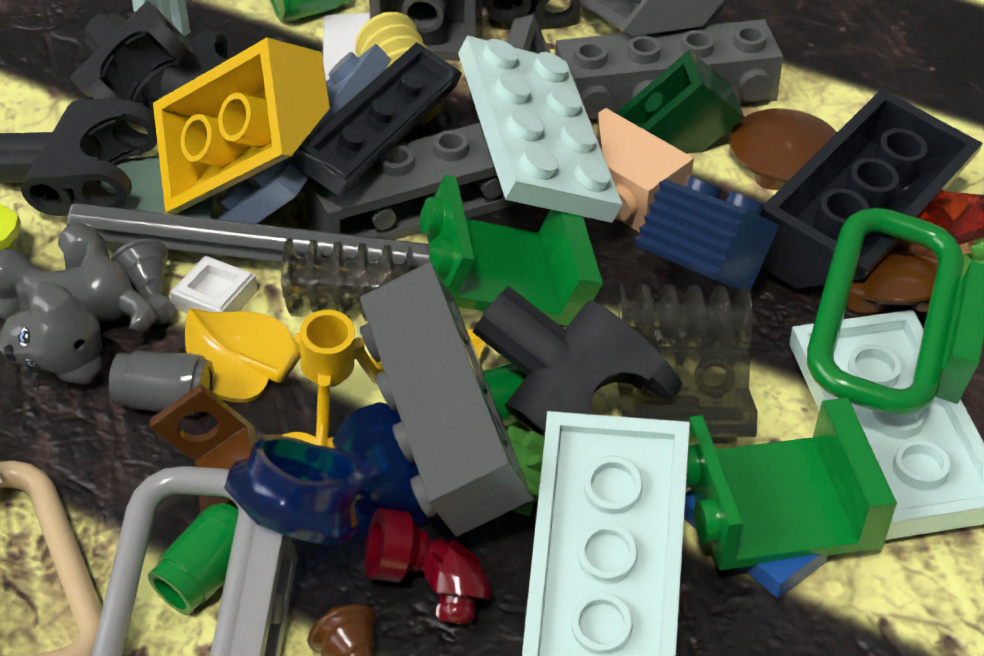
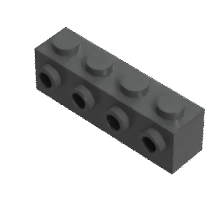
[555,19,783,121]
[304,123,521,240]
[360,261,534,537]

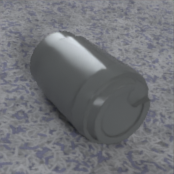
[109,351,215,416]

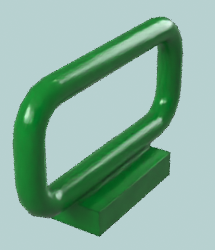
[807,208,984,416]

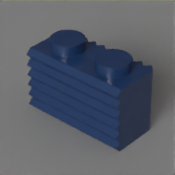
[634,176,780,294]

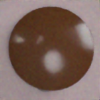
[730,108,837,190]
[847,251,938,313]

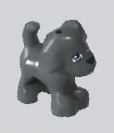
[0,223,157,385]

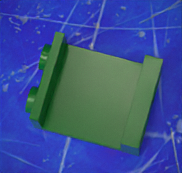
[420,175,603,326]
[686,397,897,570]

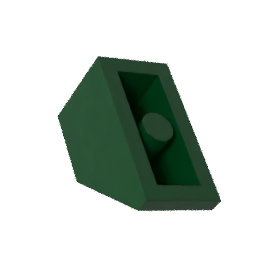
[616,50,745,154]

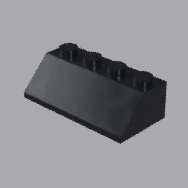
[761,88,983,289]

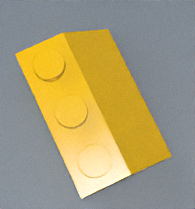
[153,38,330,214]

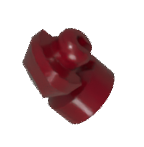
[364,508,492,625]

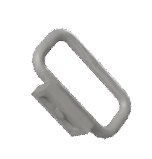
[91,466,298,656]

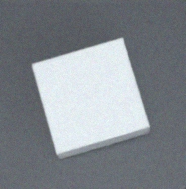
[170,255,258,313]

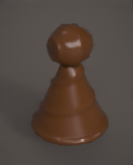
[307,604,376,656]

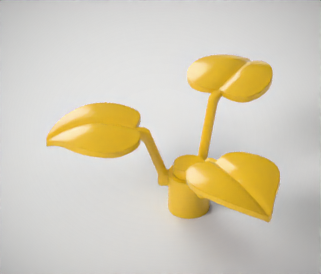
[185,308,486,533]

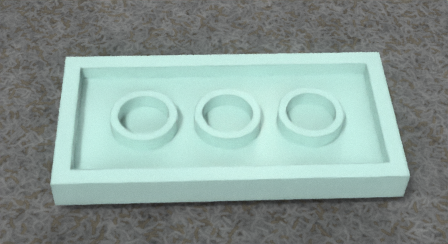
[458,35,623,223]
[789,310,984,540]
[522,411,690,656]

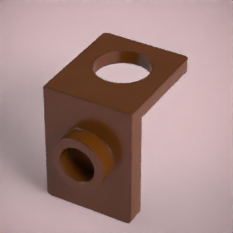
[150,385,263,512]

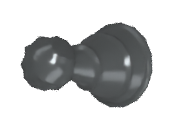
[110,238,175,327]

